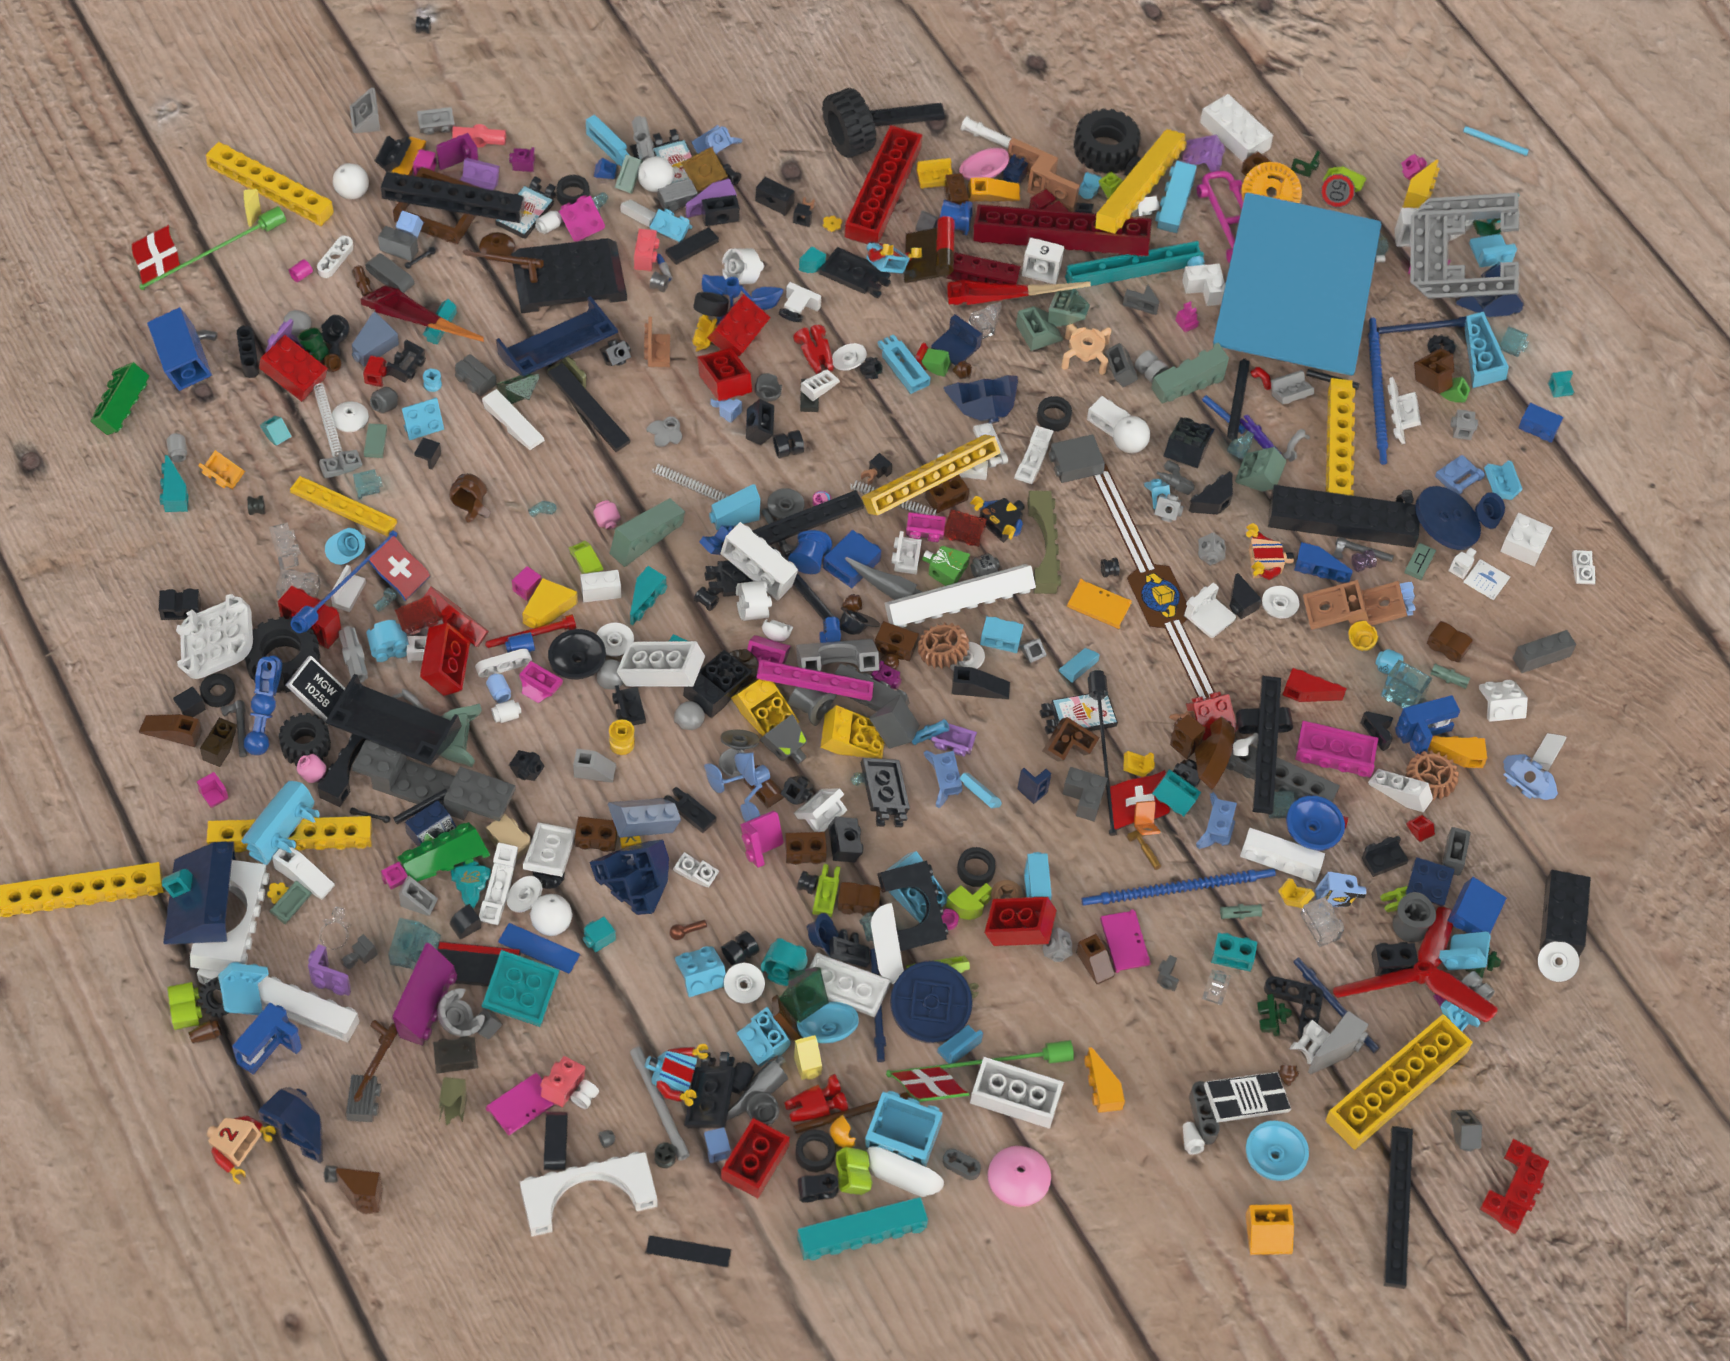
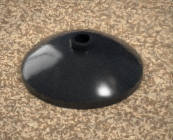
[548,629,606,680]

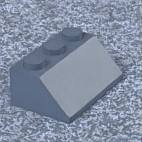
[607,798,681,838]

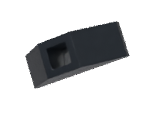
[1189,471,1233,515]

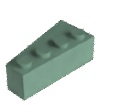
[1151,343,1229,404]
[609,498,685,567]

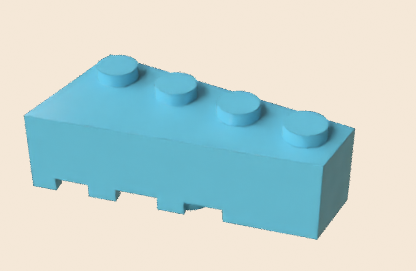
[1155,161,1197,233]
[1465,312,1509,388]

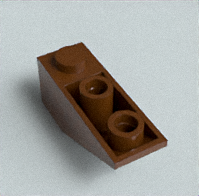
[139,714,202,747]

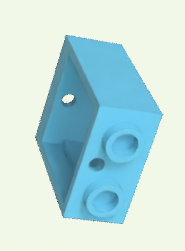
[1024,852,1052,901]

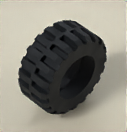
[822,88,876,158]
[1073,108,1141,174]
[245,617,321,693]

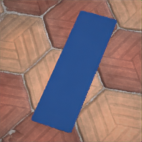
[498,923,580,974]

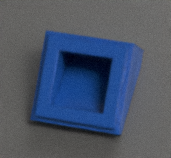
[594,158,617,179]

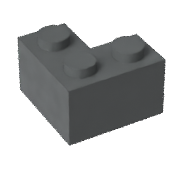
[1062,767,1108,822]

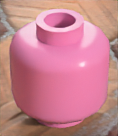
[593,500,621,530]
[296,754,327,783]

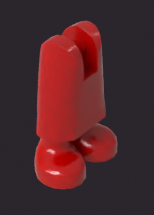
[793,325,833,375]
[784,1074,849,1122]

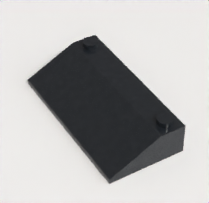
[325,674,462,766]

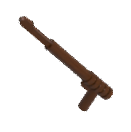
[463,250,544,283]
[354,1020,398,1102]

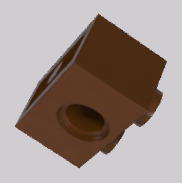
[875,621,919,662]

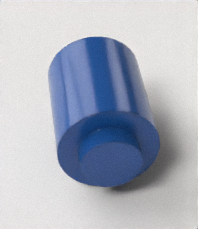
[505,632,535,653]

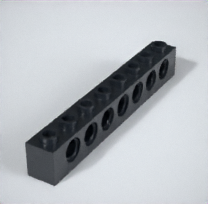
[381,171,525,223]

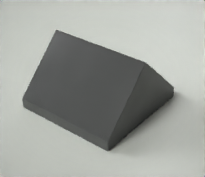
[869,695,920,749]

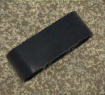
[236,325,259,378]
[1236,707,1293,734]
[544,1112,568,1170]

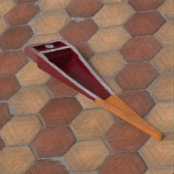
[360,285,484,342]

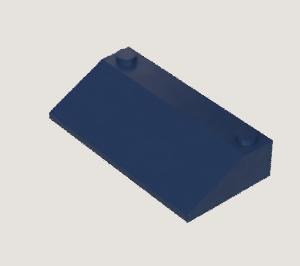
[496,296,618,376]
[163,842,236,945]

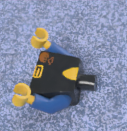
[970,496,1025,543]

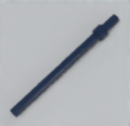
[1377,316,1467,334]
[870,949,886,1063]
[1293,957,1380,1053]

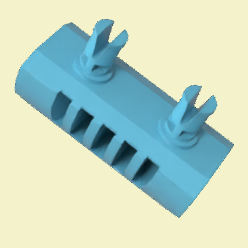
[241,781,319,865]

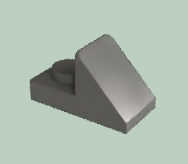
[1123,284,1160,315]

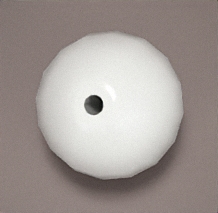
[638,156,674,193]
[333,163,369,200]
[1113,416,1150,454]
[530,894,572,936]

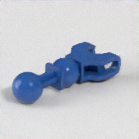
[244,656,282,756]

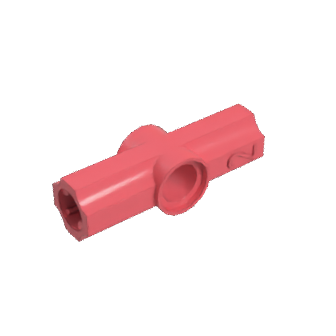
[452,124,506,148]

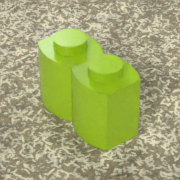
[167,982,203,1030]
[836,1147,872,1195]

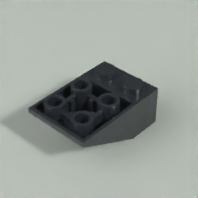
[1163,417,1215,469]
[683,650,752,718]

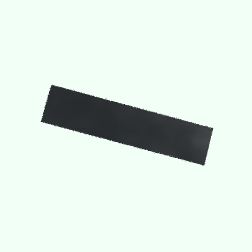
[645,1235,731,1268]

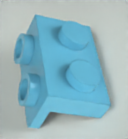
[649,209,693,242]
[1484,460,1522,500]
[1440,1000,1480,1031]

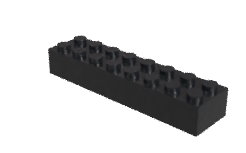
[1268,485,1420,548]

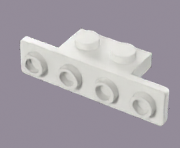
[1388,377,1421,444]

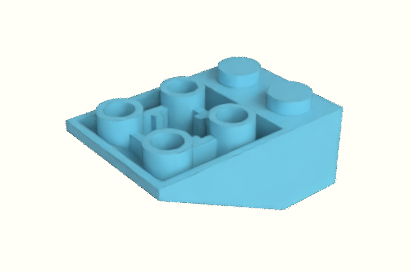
[886,851,948,923]

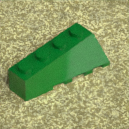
[90,362,150,435]
[397,822,490,882]

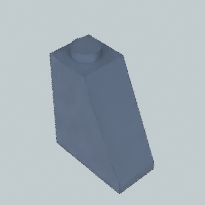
[352,312,399,367]

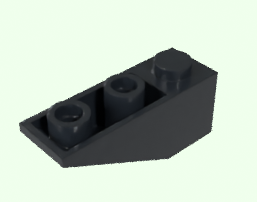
[951,666,1010,700]

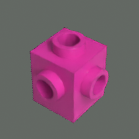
[1401,154,1428,181]

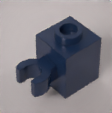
[1002,154,1029,185]

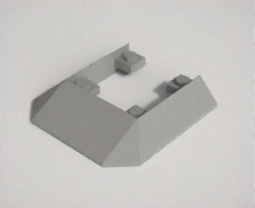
[1410,193,1520,299]

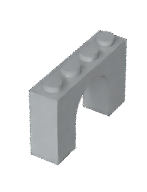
[796,639,879,672]

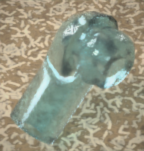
[373,588,397,612]

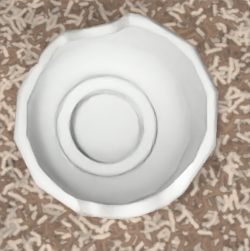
[762,619,793,642]

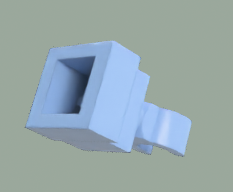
[710,398,742,423]
[1400,582,1416,616]

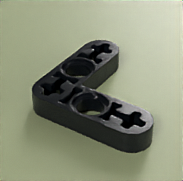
[1264,976,1323,1042]

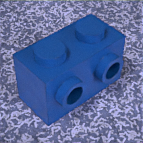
[1518,403,1564,443]

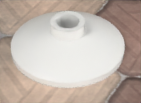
[832,343,867,370]
[332,401,369,432]
[1262,586,1299,618]
[597,623,634,656]
[950,642,985,671]
[507,876,542,912]
[1538,942,1579,982]
[724,963,765,1004]

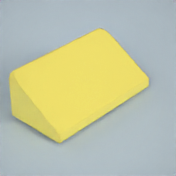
[243,189,261,227]

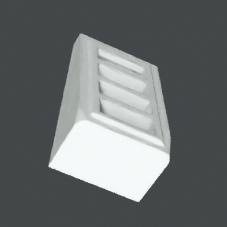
[801,370,840,401]

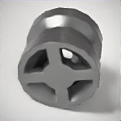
[650,271,669,292]

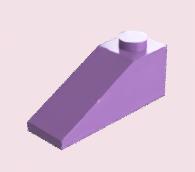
[686,179,736,218]

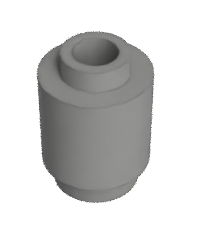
[166,433,187,462]

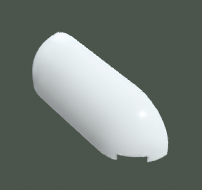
[871,903,904,984]
[867,1147,944,1197]

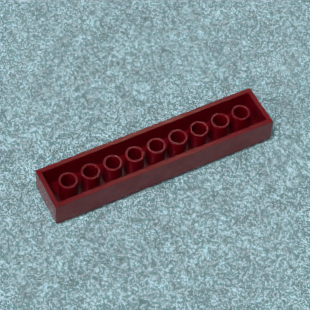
[973,204,1152,256]

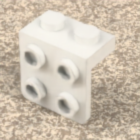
[1184,583,1236,638]
[1479,680,1528,722]

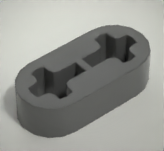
[943,1149,981,1180]

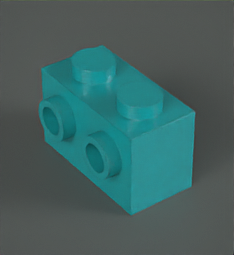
[1152,769,1201,817]

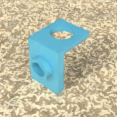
[1144,479,1170,510]

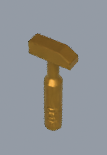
[1127,829,1161,870]

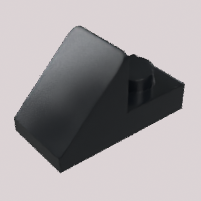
[1360,711,1393,751]

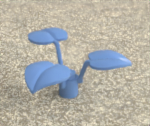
[704,753,770,822]

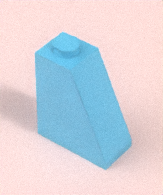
[709,484,760,530]

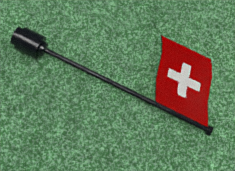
[1087,670,1170,836]

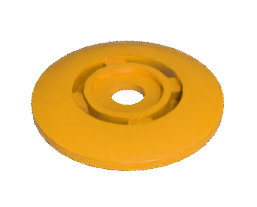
[1241,162,1302,203]

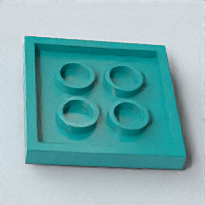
[481,950,560,1027]

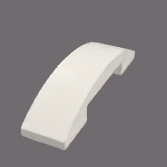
[1014,425,1054,484]
[479,843,518,925]

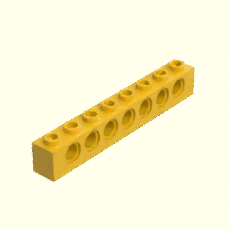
[206,142,334,226]
[1326,378,1355,496]
[861,434,1001,516]
[207,816,372,852]
[0,862,164,917]

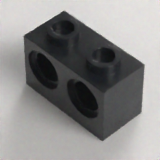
[1371,942,1418,976]

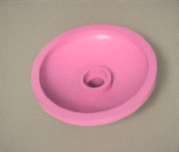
[959,148,1010,181]
[988,1146,1051,1207]

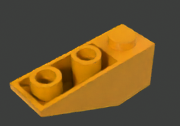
[968,178,1020,201]
[1427,735,1487,768]
[1084,1047,1125,1113]

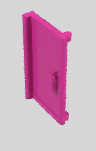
[1100,909,1151,973]
[486,1072,555,1136]

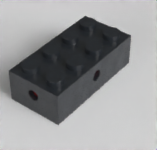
[1540,869,1591,957]

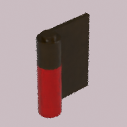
[904,216,955,283]

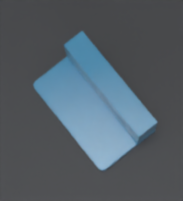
[937,1025,983,1064]

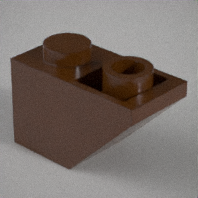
[1076,934,1114,985]

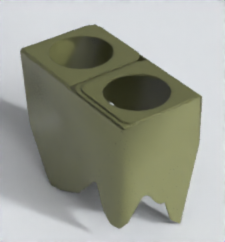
[439,1077,467,1126]

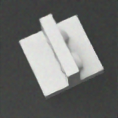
[794,788,847,832]

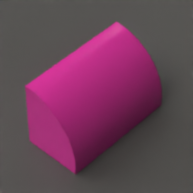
[747,635,791,664]

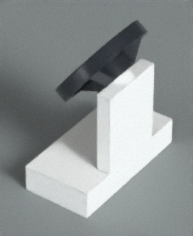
[779,282,821,322]

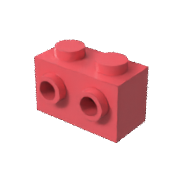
[634,229,660,271]
[540,1056,586,1108]

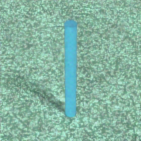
[1463,126,1529,156]

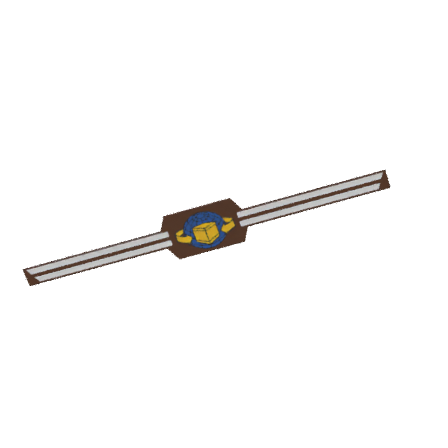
[1093,464,1215,699]

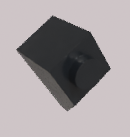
[1229,573,1262,619]

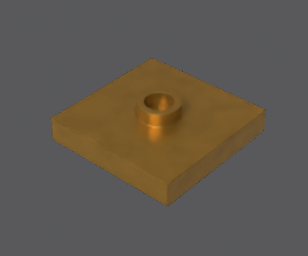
[681,147,728,193]

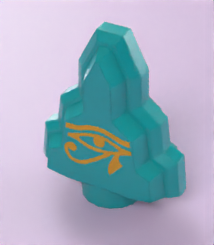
[451,861,491,908]

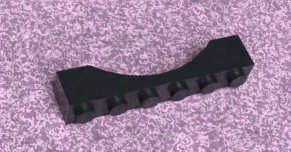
[317,734,366,807]

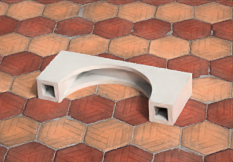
[190,860,269,971]
[520,1152,657,1237]

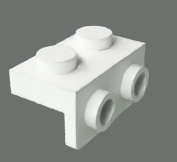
[892,531,922,574]

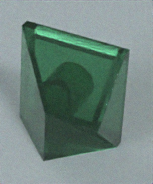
[496,372,540,404]
[779,967,829,1023]

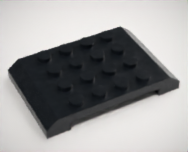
[511,238,627,314]

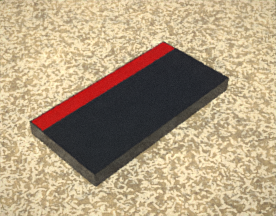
[437,942,521,987]

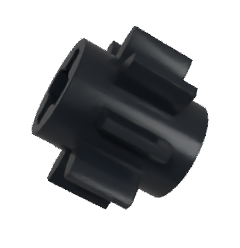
[860,357,883,379]

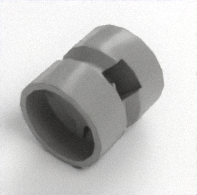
[1134,350,1168,383]
[1461,971,1495,1001]

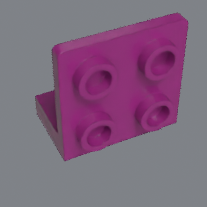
[436,133,478,170]

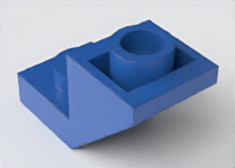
[699,525,735,555]

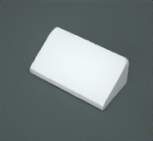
[621,199,656,227]
[1531,733,1567,771]

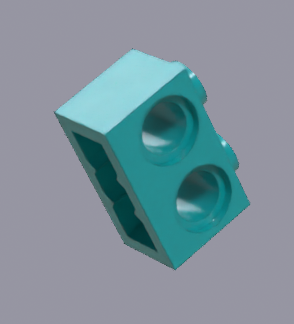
[1211,933,1258,972]

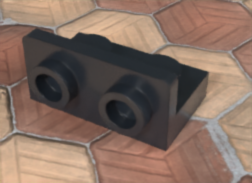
[375,136,412,172]
[612,685,646,726]
[1362,836,1409,877]

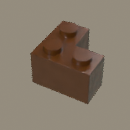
[1414,348,1454,394]
[1042,717,1100,762]

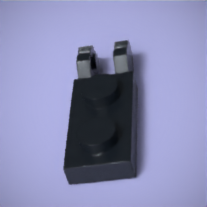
[664,787,716,833]

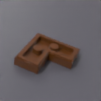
[771,995,803,1042]

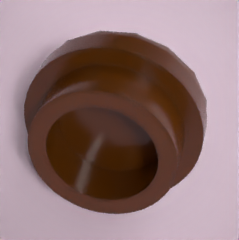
[323,354,341,372]
[952,361,972,379]
[842,594,862,612]
[880,653,899,670]
[1278,1065,1299,1086]

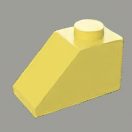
[794,1035,822,1080]

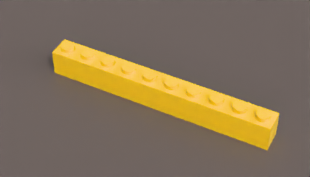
[1096,129,1186,234]

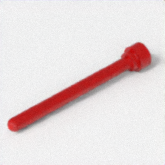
[485,614,577,648]

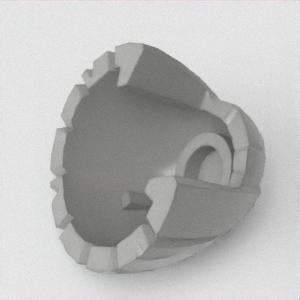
[437,988,485,1037]

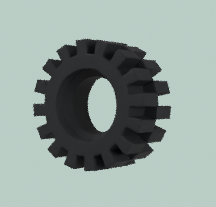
[198,977,230,1017]

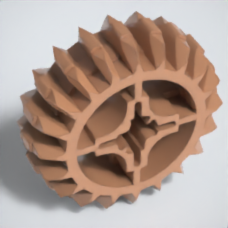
[918,622,969,669]
[1406,750,1459,801]

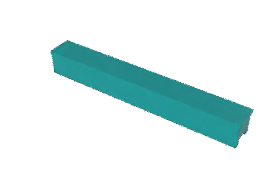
[1065,241,1204,289]

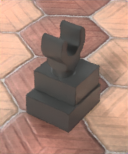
[342,934,378,970]

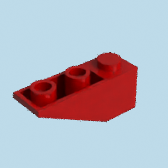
[1282,668,1347,702]

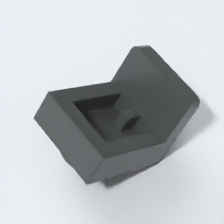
[1157,955,1179,991]

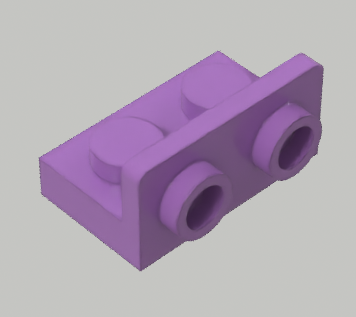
[460,158,500,190]

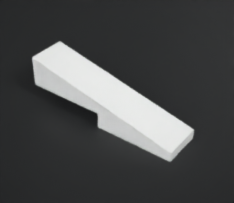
[482,389,544,450]

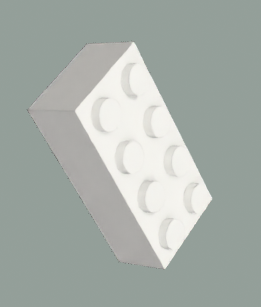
[1200,94,1273,162]
[720,522,798,601]
[617,641,705,686]
[970,1057,1064,1129]

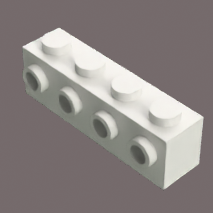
[1240,828,1325,883]

